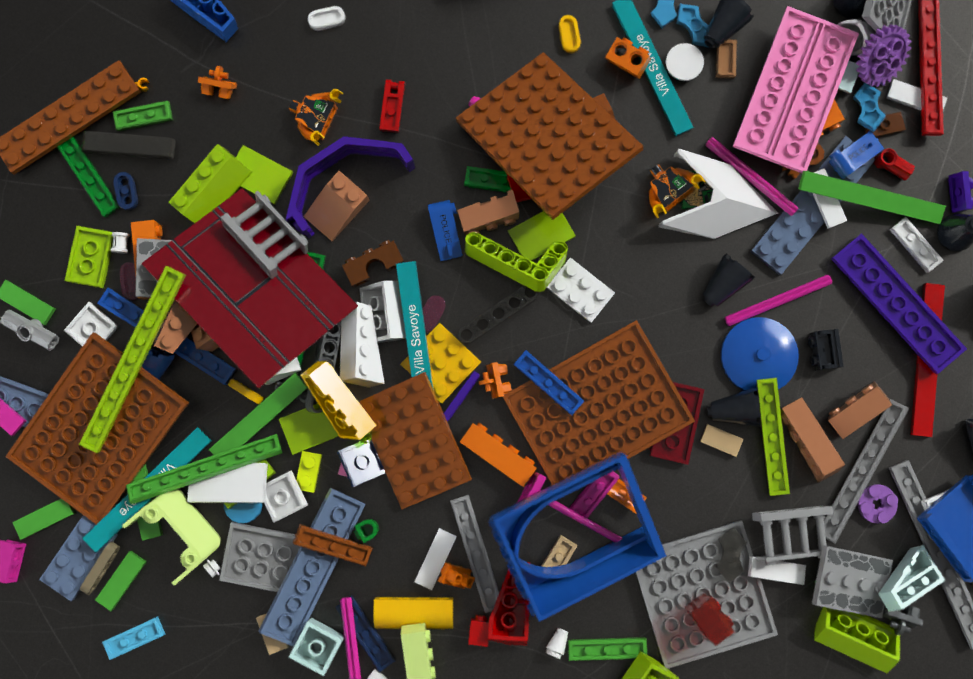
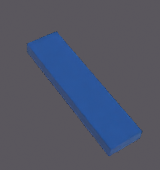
[513,350,584,415]

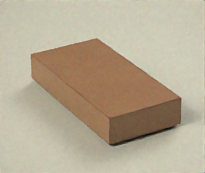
[716,40,737,78]

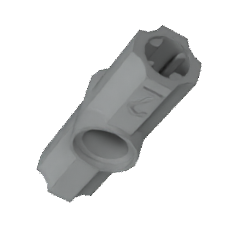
[0,310,60,351]

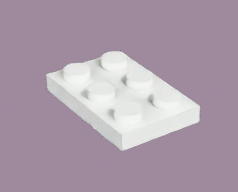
[547,258,615,323]

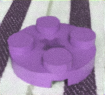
[857,484,898,523]

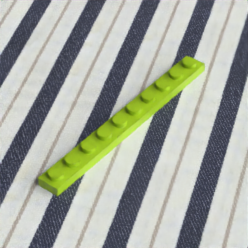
[79,266,186,453]

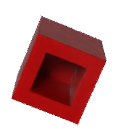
[468,615,489,647]

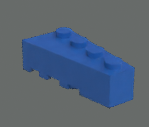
[170,0,238,42]

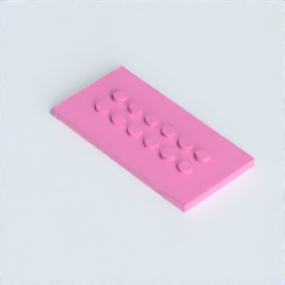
[732,6,859,173]

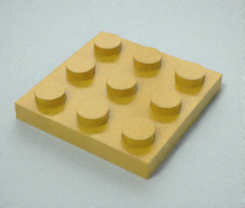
[400,323,481,404]

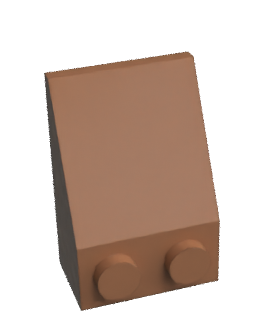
[304,171,370,241]

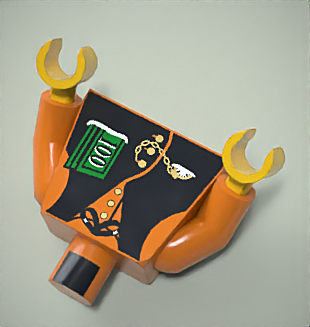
[289,89,343,146]
[649,164,706,218]

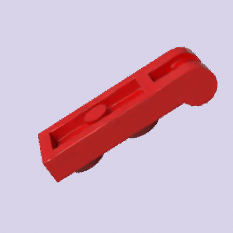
[379,79,405,133]

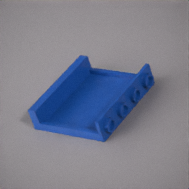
[917,475,973,583]

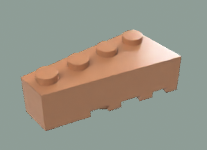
[153,299,197,354]
[781,398,845,483]

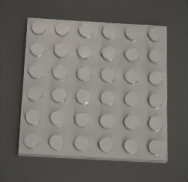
[635,520,778,669]

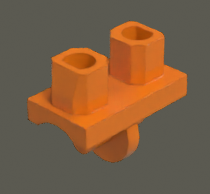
[198,66,237,99]
[478,362,512,399]
[607,479,647,514]
[438,563,475,589]

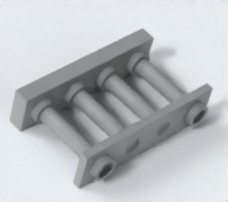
[221,191,308,279]
[752,505,833,565]

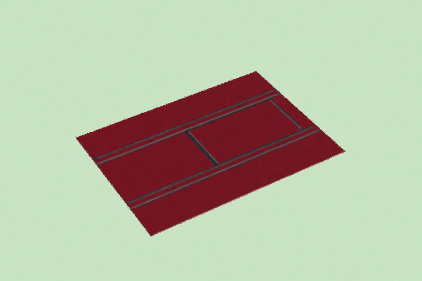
[141,188,358,388]

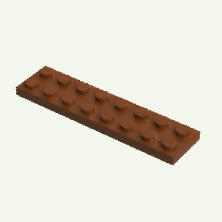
[0,60,141,175]

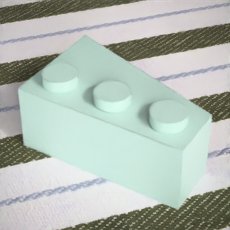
[878,545,945,611]

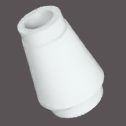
[546,628,569,659]

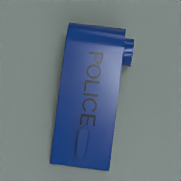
[829,131,884,180]
[428,200,463,261]

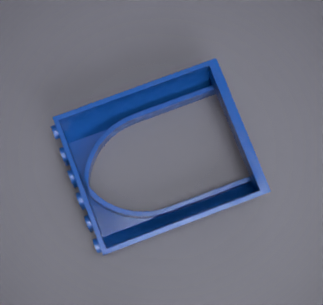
[489,452,666,622]

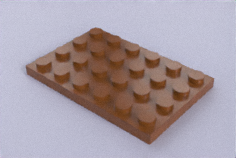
[359,372,472,509]

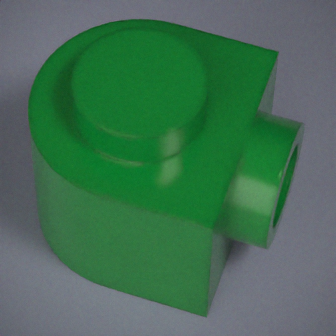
[354,519,379,543]

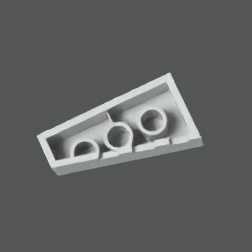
[340,302,385,387]

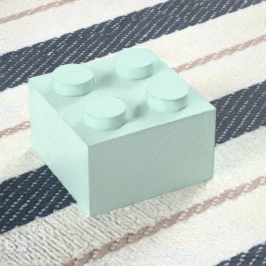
[289,617,344,676]

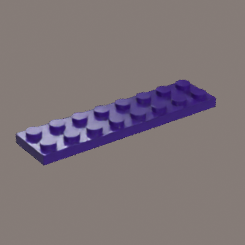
[831,233,967,374]

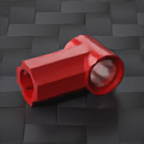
[874,148,915,181]

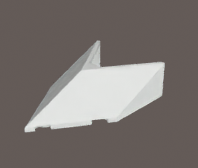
[659,149,778,239]

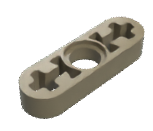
[80,541,120,595]

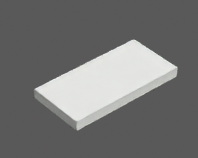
[187,463,268,503]

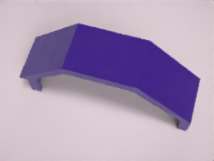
[286,136,415,238]

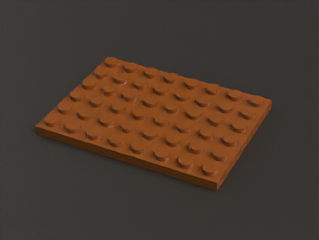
[456,52,643,220]
[503,320,695,485]
[5,332,189,525]

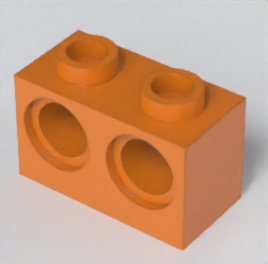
[605,37,651,79]

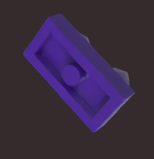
[948,171,973,213]

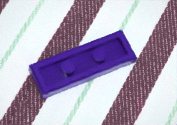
[444,371,480,422]

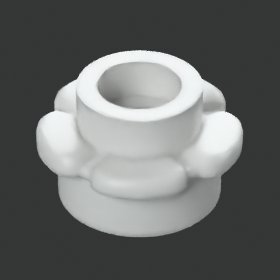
[203,560,221,578]

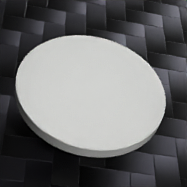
[666,43,704,81]

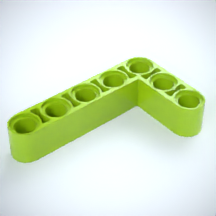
[465,232,568,292]

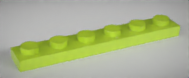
[756,378,790,496]

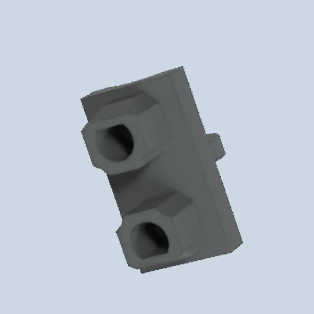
[882,606,923,636]

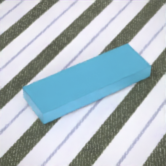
[102,617,165,660]

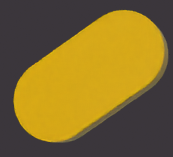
[559,15,581,53]
[228,378,263,404]

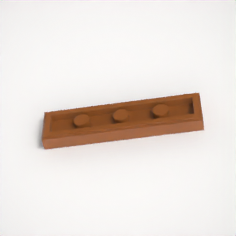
[293,524,373,566]

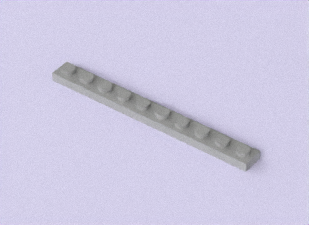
[889,460,973,650]

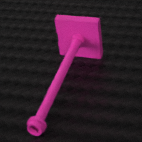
[517,471,622,542]

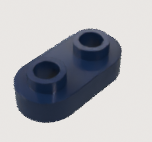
[113,172,138,210]

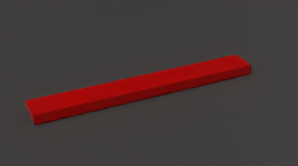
[918,0,944,136]
[910,283,945,437]

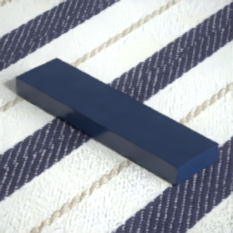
[335,595,396,672]

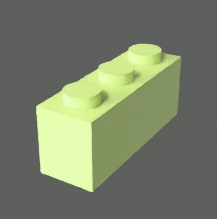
[401,623,436,679]

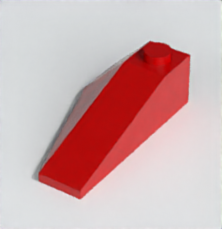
[488,562,531,646]

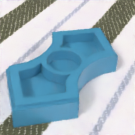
[651,0,678,28]
[676,3,709,47]
[853,83,886,132]

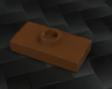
[864,112,906,137]

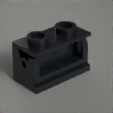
[808,329,844,371]

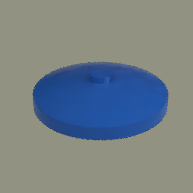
[720,317,799,394]

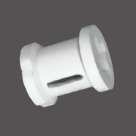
[111,232,130,254]

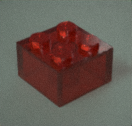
[685,593,735,647]

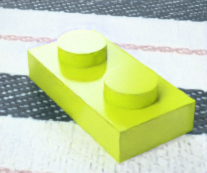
[296,451,322,493]

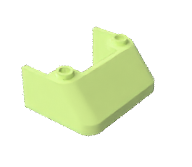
[122,489,221,585]

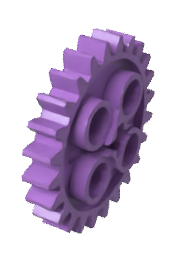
[856,24,911,87]

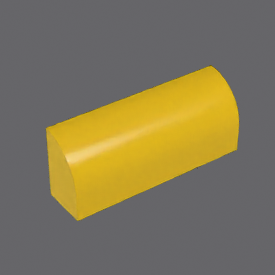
[374,597,453,629]

